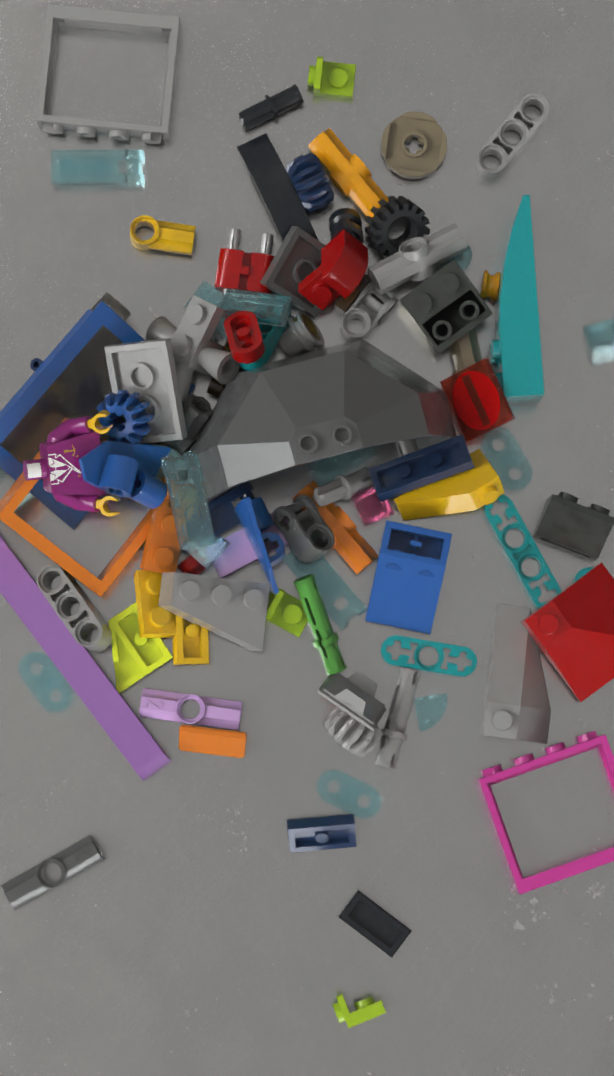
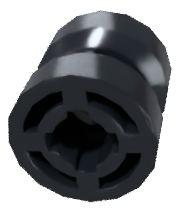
[329,208,364,244]

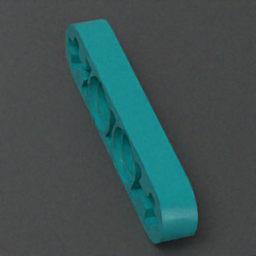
[483,494,561,609]

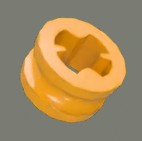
[480,270,500,302]

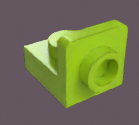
[308,56,356,100]
[266,588,308,638]
[332,992,386,1028]

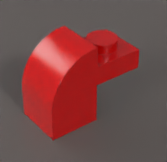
[298,229,368,310]

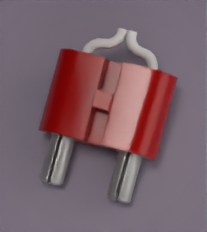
[214,228,275,309]

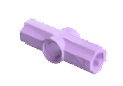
[139,688,243,731]

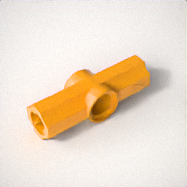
[308,128,389,218]

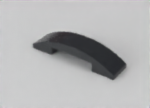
[237,133,319,242]

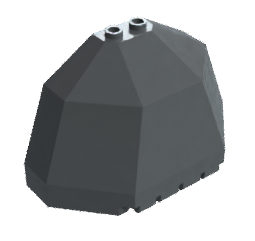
[187,339,457,507]

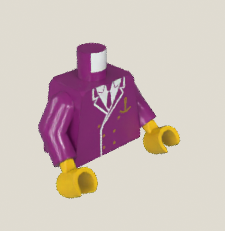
[23,410,121,517]

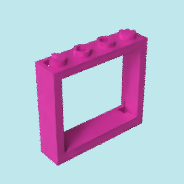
[477,731,614,894]

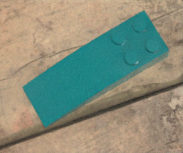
[489,195,544,405]

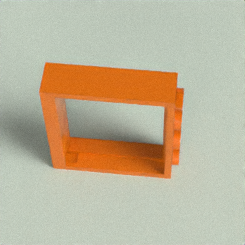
[0,417,175,597]

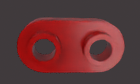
[224,311,265,364]

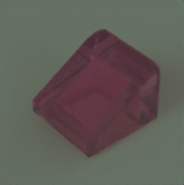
[350,487,395,528]

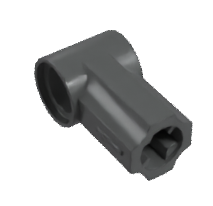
[157,394,213,457]

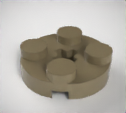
[381,111,447,179]

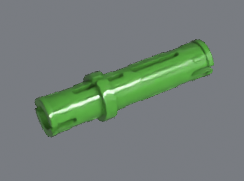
[293,574,347,675]

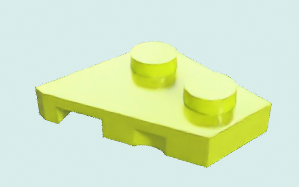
[108,602,173,693]

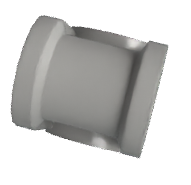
[340,281,399,342]

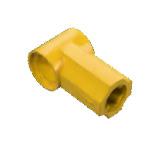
[130,215,196,256]

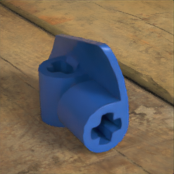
[79,441,171,509]
[234,497,285,594]

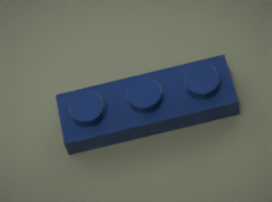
[368,434,475,502]

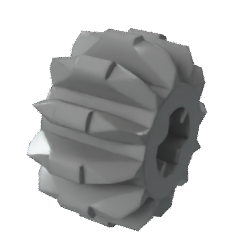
[324,706,382,757]

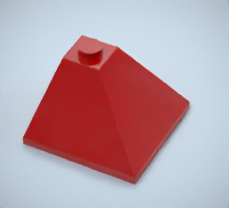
[521,562,614,703]

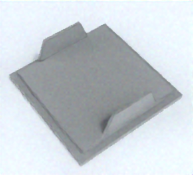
[317,671,387,731]

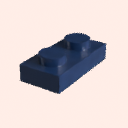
[287,814,356,853]

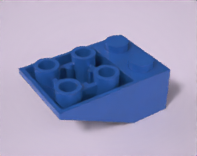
[365,520,452,634]

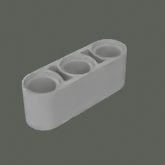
[476,93,549,180]
[37,565,112,652]

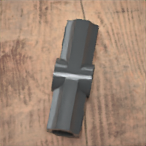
[1,835,104,911]

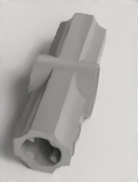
[367,223,468,295]

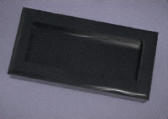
[338,890,412,958]

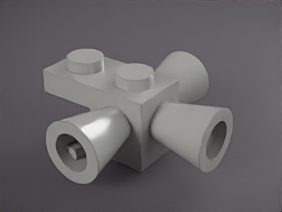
[146,295,240,402]

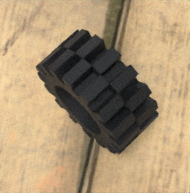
[365,196,430,258]

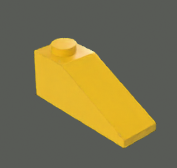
[393,449,505,521]

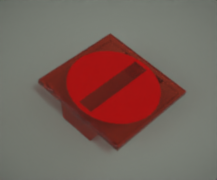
[440,357,515,442]

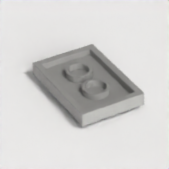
[104,338,187,444]

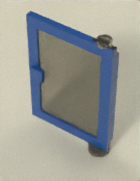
[0,292,195,529]

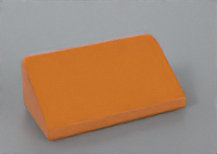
[178,725,247,758]

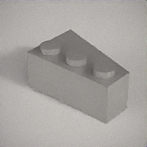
[158,572,270,651]

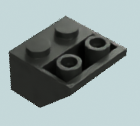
[400,260,493,353]
[533,492,614,561]

